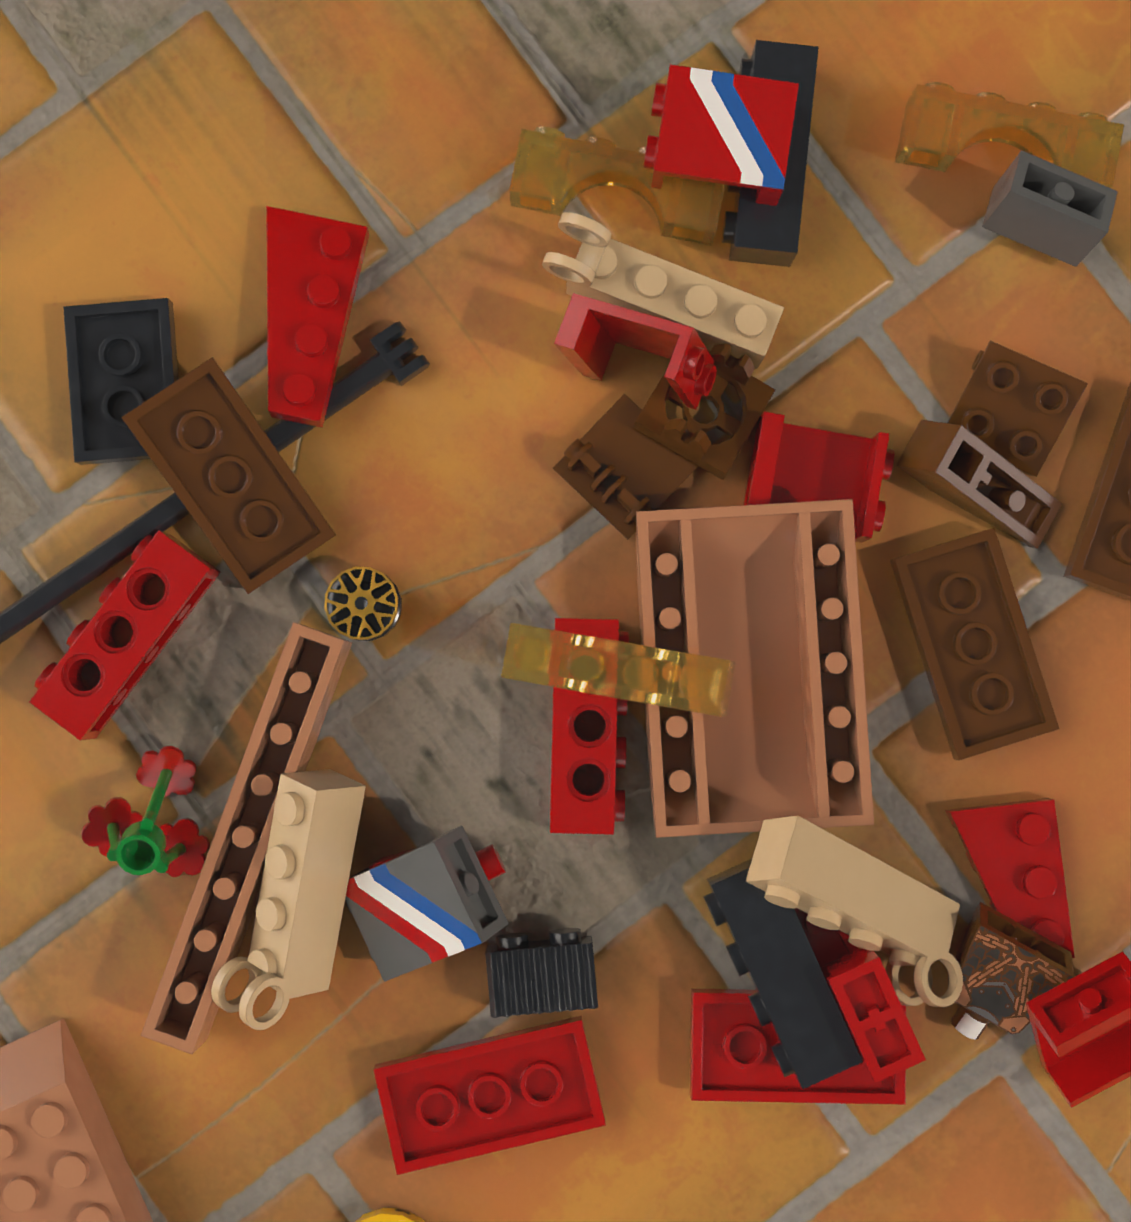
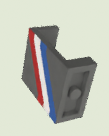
[345,825,509,982]

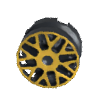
[324,566,402,641]

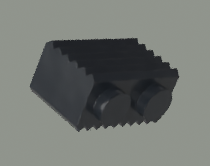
[485,928,598,1018]

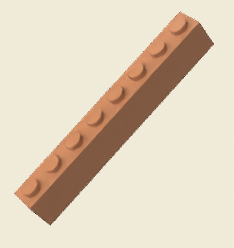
[141,622,353,1054]

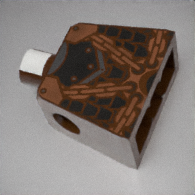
[948,902,1074,1040]

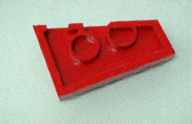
[945,798,1075,958]

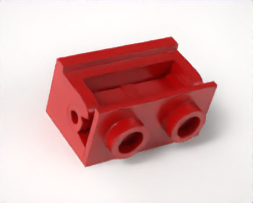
[821,948,926,1083]

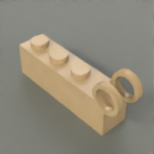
[542,212,785,369]
[211,769,366,1030]
[746,815,963,1007]

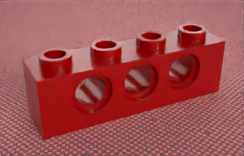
[29,530,221,741]
[550,618,629,835]

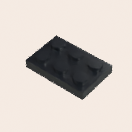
[63,298,179,465]

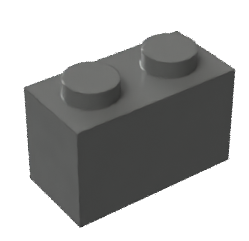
[982,150,1118,267]

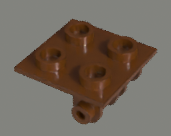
[947,340,1088,477]
[553,393,698,540]

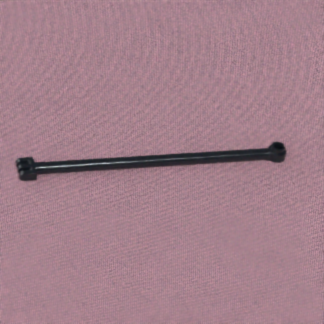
[0,321,430,644]

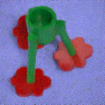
[81,746,210,877]

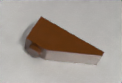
[896,420,1062,549]

